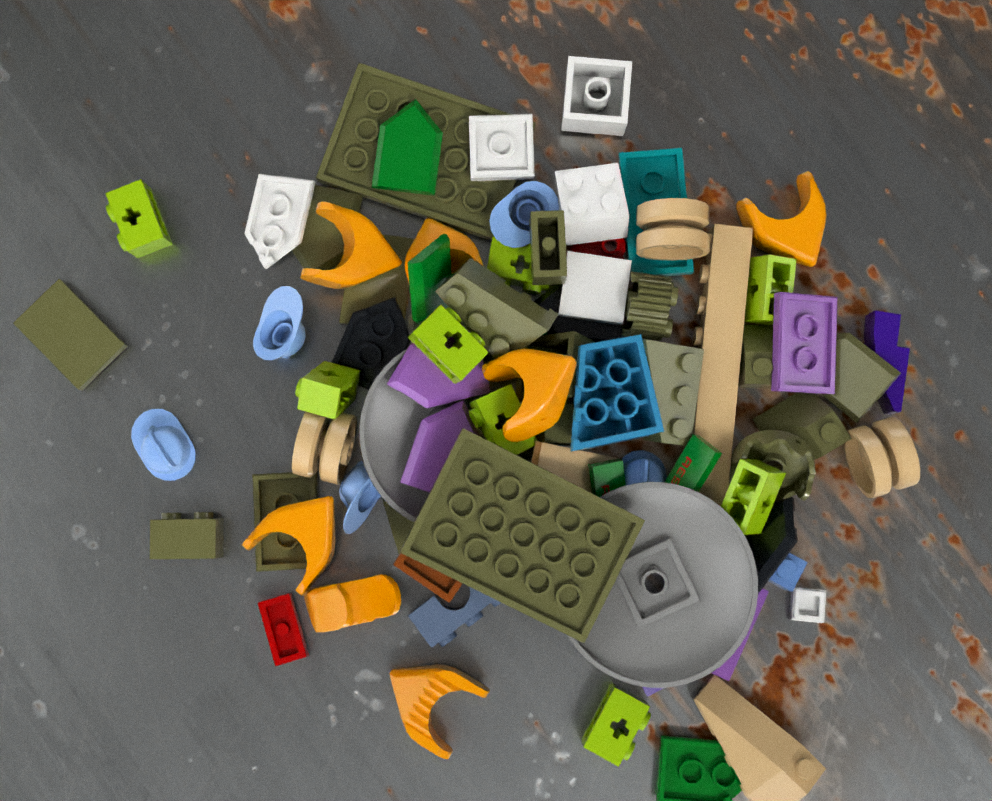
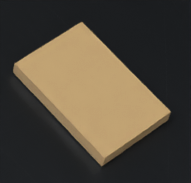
[531,441,620,493]

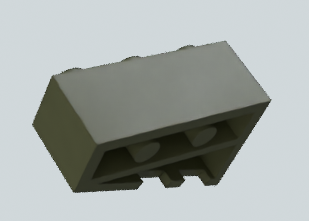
[435,258,559,359]
[642,339,704,446]

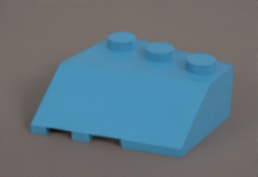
[570,334,664,452]

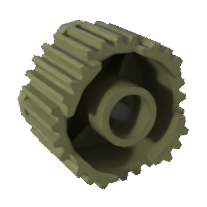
[621,271,678,341]

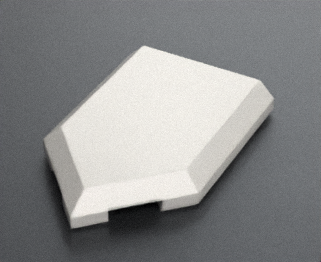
[244,174,316,269]

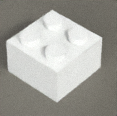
[561,56,632,136]
[555,163,629,246]

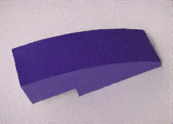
[864,310,910,415]

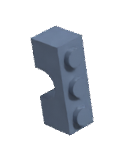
[408,587,501,648]

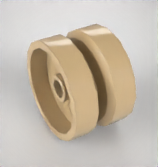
[636,198,709,261]
[292,411,357,485]
[843,416,920,498]

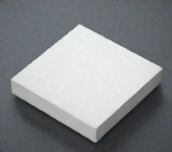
[469,114,535,181]
[558,251,632,326]

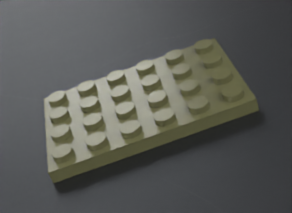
[316,63,536,241]
[400,428,645,643]

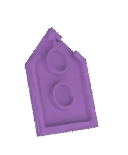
[387,330,490,409]
[400,400,481,493]

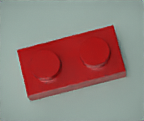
[258,593,309,667]

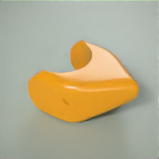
[736,171,827,267]
[300,202,402,289]
[405,218,484,282]
[481,348,577,442]
[242,496,336,596]
[304,574,401,632]
[389,664,490,760]

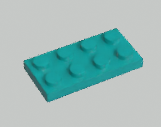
[618,148,694,276]

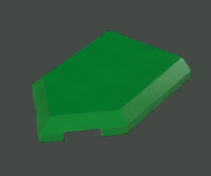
[371,99,443,196]
[408,234,452,325]
[656,735,742,801]

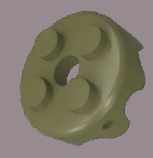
[731,430,816,501]

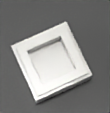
[789,587,826,623]

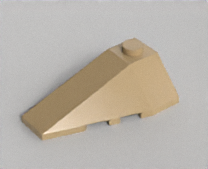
[693,675,826,801]

